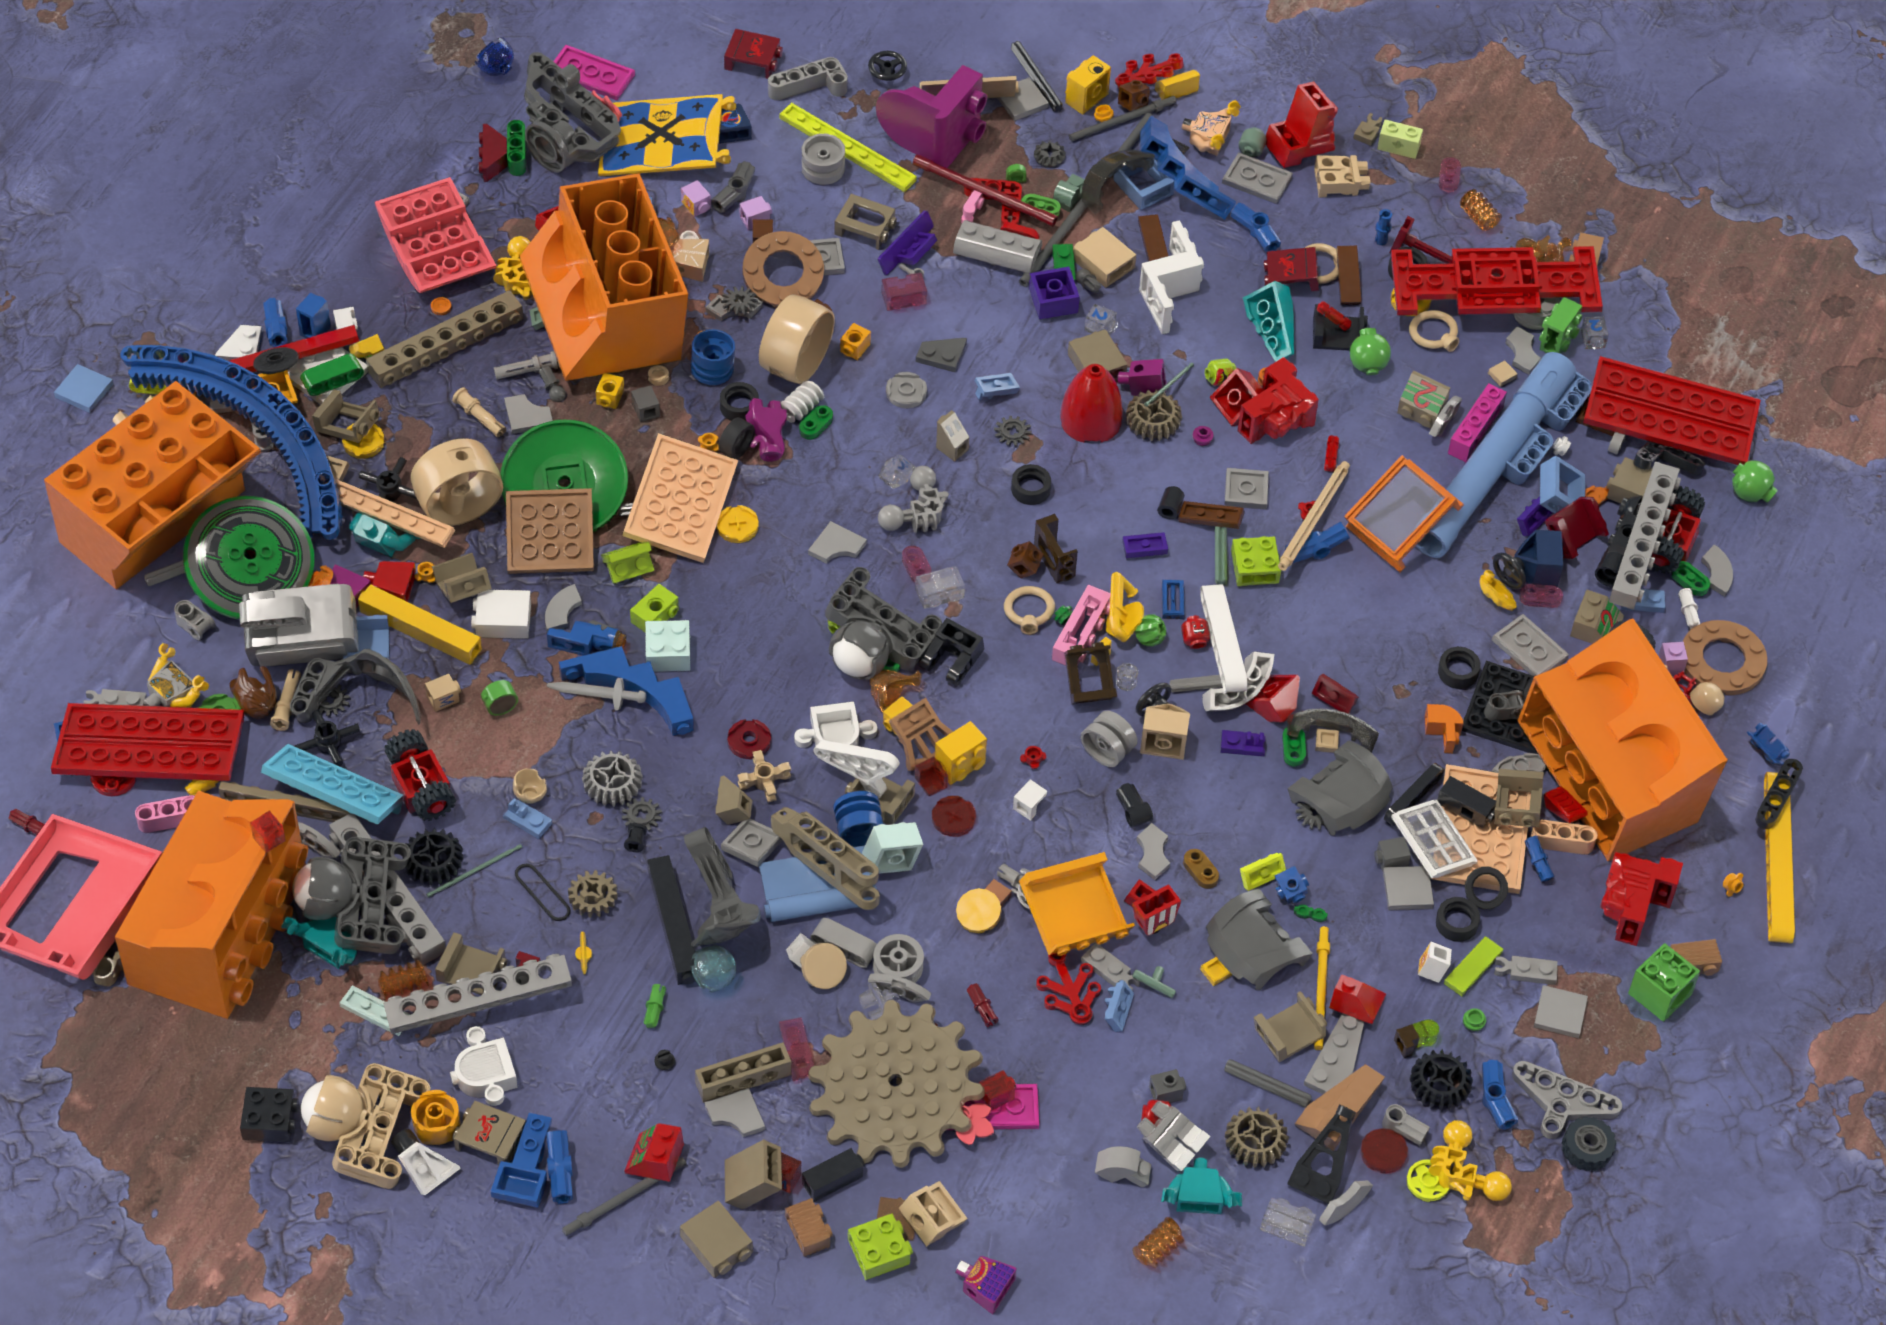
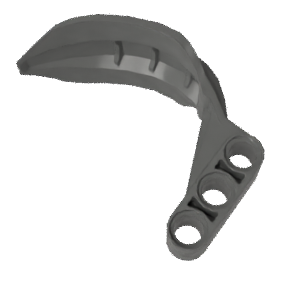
[290,649,421,725]
[684,827,761,948]

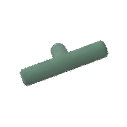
[1132,966,1176,998]

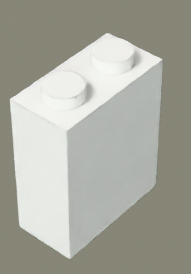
[471,590,531,638]

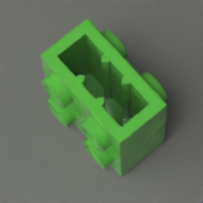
[1539,297,1583,354]

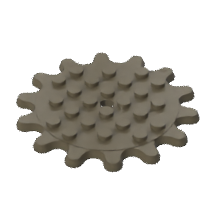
[808,1000,985,1168]

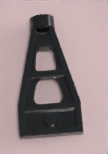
[1287,1104,1356,1204]

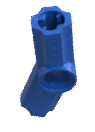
[1231,202,1281,251]
[263,298,288,347]
[1285,521,1350,563]
[1482,1060,1518,1130]
[547,1130,573,1204]

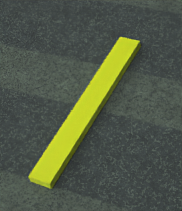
[779,103,917,192]

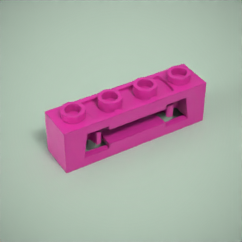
[1448,383,1507,462]

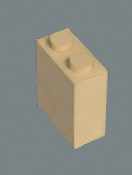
[1073,227,1136,288]

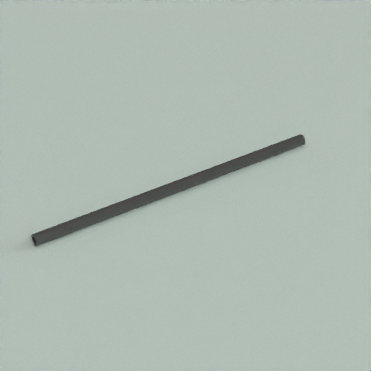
[1019,113,1153,287]

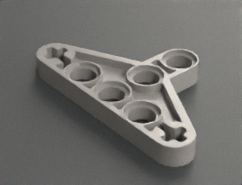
[1512,1061,1622,1139]

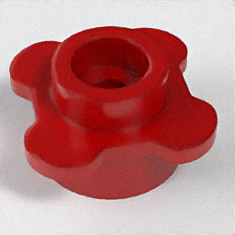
[1298,501,1316,520]
[1020,746,1046,769]

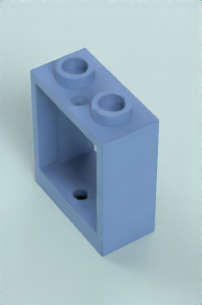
[1113,153,1174,210]
[1540,456,1585,514]

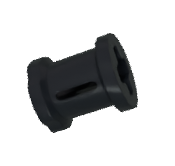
[624,823,647,852]

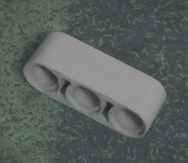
[810,918,877,968]

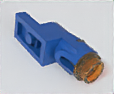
[547,620,627,656]

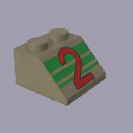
[1397,370,1450,429]
[1570,590,1624,644]

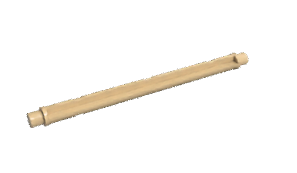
[1278,461,1350,571]

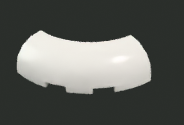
[1202,652,1274,711]

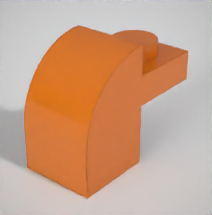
[1424,704,1463,753]

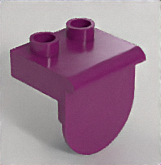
[876,65,987,168]

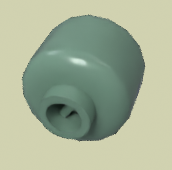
[1238,127,1267,157]

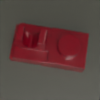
[1311,674,1359,716]

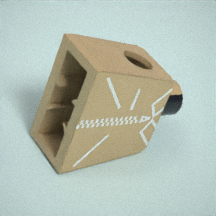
[671,239,709,282]

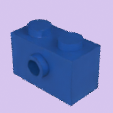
[296,292,331,338]

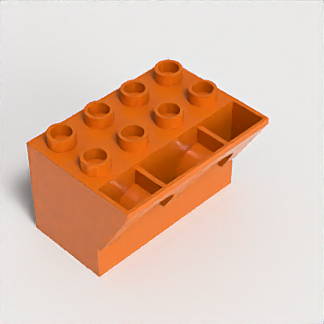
[520,173,688,381]
[44,381,261,590]
[1518,618,1728,862]
[115,790,308,1019]

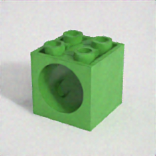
[1628,943,1700,1022]

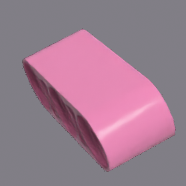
[135,795,195,833]

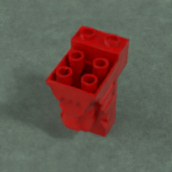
[1266,81,1338,168]
[1237,357,1319,444]
[1600,852,1683,946]

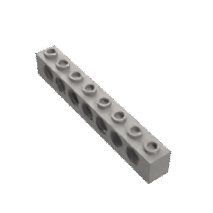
[1609,462,1681,610]
[328,813,446,966]
[383,954,572,1034]

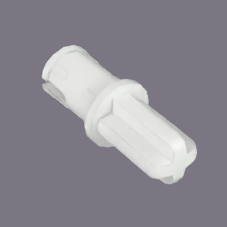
[1678,588,1700,629]

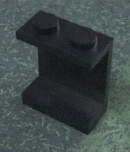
[1313,304,1368,351]

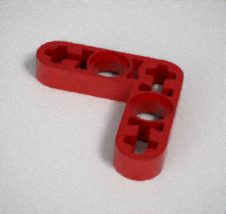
[964,178,1022,226]

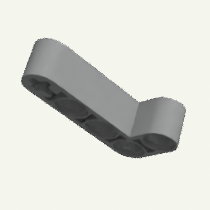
[768,57,848,100]

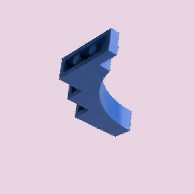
[1140,116,1236,220]
[559,646,694,736]

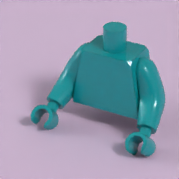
[349,512,421,557]
[281,917,357,969]
[1161,1158,1242,1214]

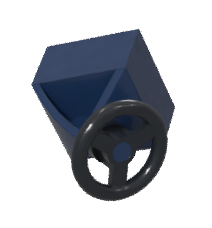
[1493,530,1563,591]

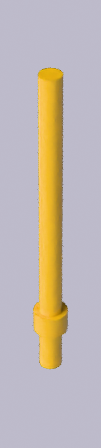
[1314,926,1330,1050]

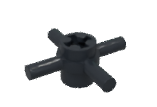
[359,457,417,501]
[294,710,360,766]

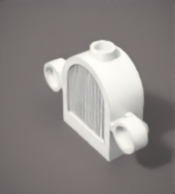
[794,702,877,748]
[450,1026,517,1106]

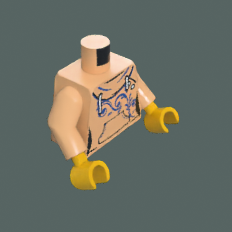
[1182,100,1241,156]

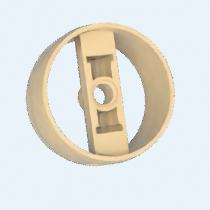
[759,294,835,384]
[411,439,503,526]

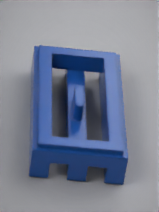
[1162,580,1184,619]

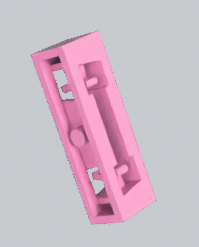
[1052,585,1111,666]

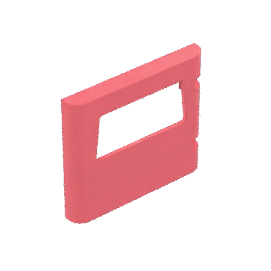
[0,814,162,980]

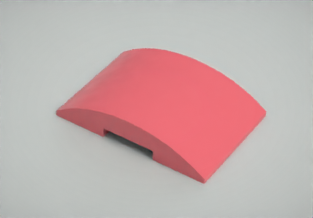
[375,177,496,293]

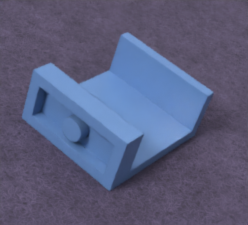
[343,615,389,659]

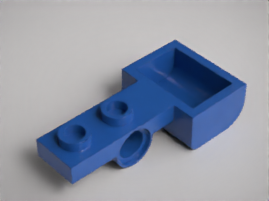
[491,1113,552,1208]

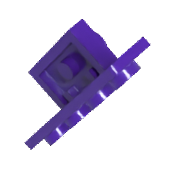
[878,210,937,275]

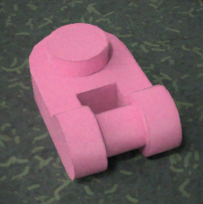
[961,190,985,223]

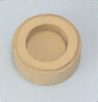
[648,365,669,386]

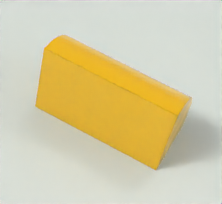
[1155,70,1200,100]

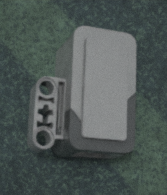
[239,584,359,667]

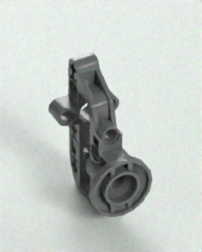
[524,52,621,173]

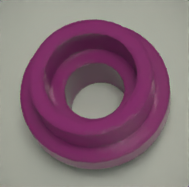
[1193,426,1214,446]

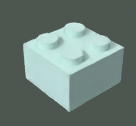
[645,620,690,672]
[862,822,923,875]

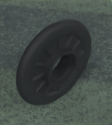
[253,347,299,374]

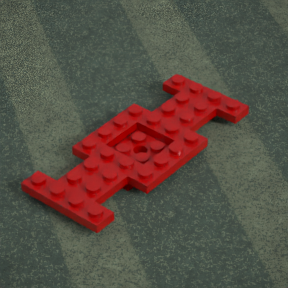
[1391,246,1603,315]

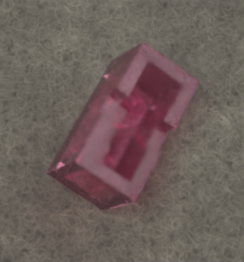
[881,273,927,311]

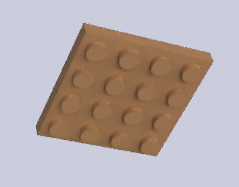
[506,488,594,574]

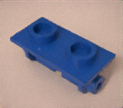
[1747,723,1790,765]

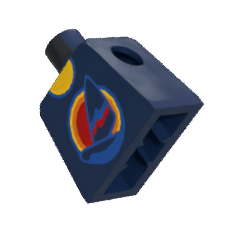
[718,103,752,144]

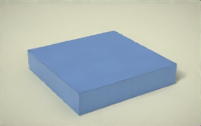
[54,364,113,413]

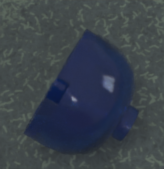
[474,37,514,76]

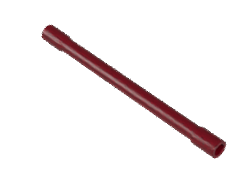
[913,154,1058,227]

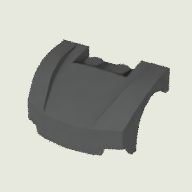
[1287,740,1393,836]
[1206,888,1313,990]

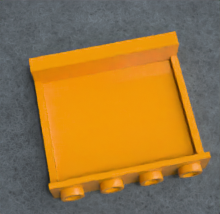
[1019,852,1135,956]

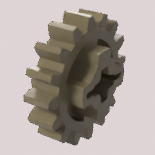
[568,870,618,918]

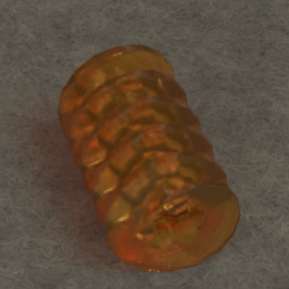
[1459,189,1502,231]
[378,960,429,1000]
[1132,1217,1184,1268]

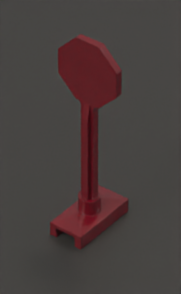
[1389,216,1500,294]

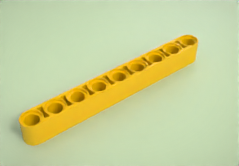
[1764,772,1795,943]

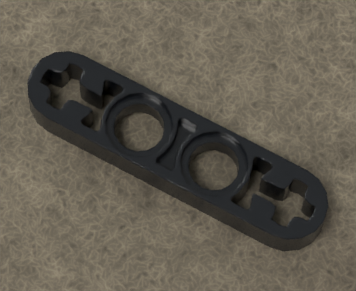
[1755,759,1803,829]
[1384,763,1445,826]

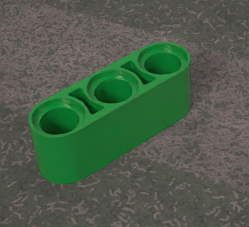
[507,120,526,176]
[300,354,364,396]

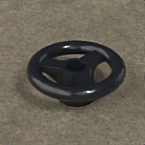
[868,50,907,81]

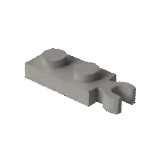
[83,689,147,706]
[1081,943,1140,991]
[1494,956,1557,985]

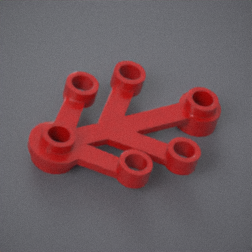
[1115,53,1184,88]
[1036,953,1101,1024]

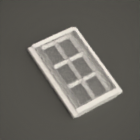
[1391,800,1478,878]

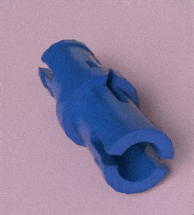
[1375,209,1392,245]
[1524,836,1555,882]

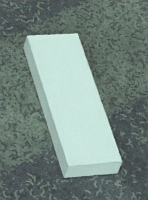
[340,985,410,1036]

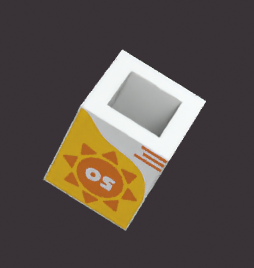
[1418,942,1452,983]

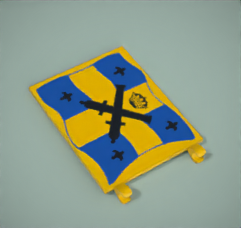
[598,94,736,176]

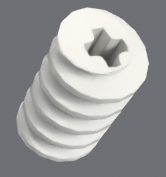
[781,381,825,423]

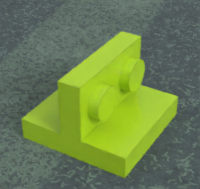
[601,542,654,583]

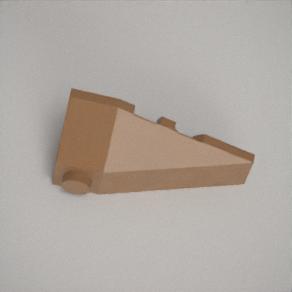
[1295,1064,1385,1151]

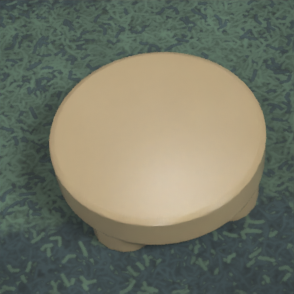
[800,943,847,989]

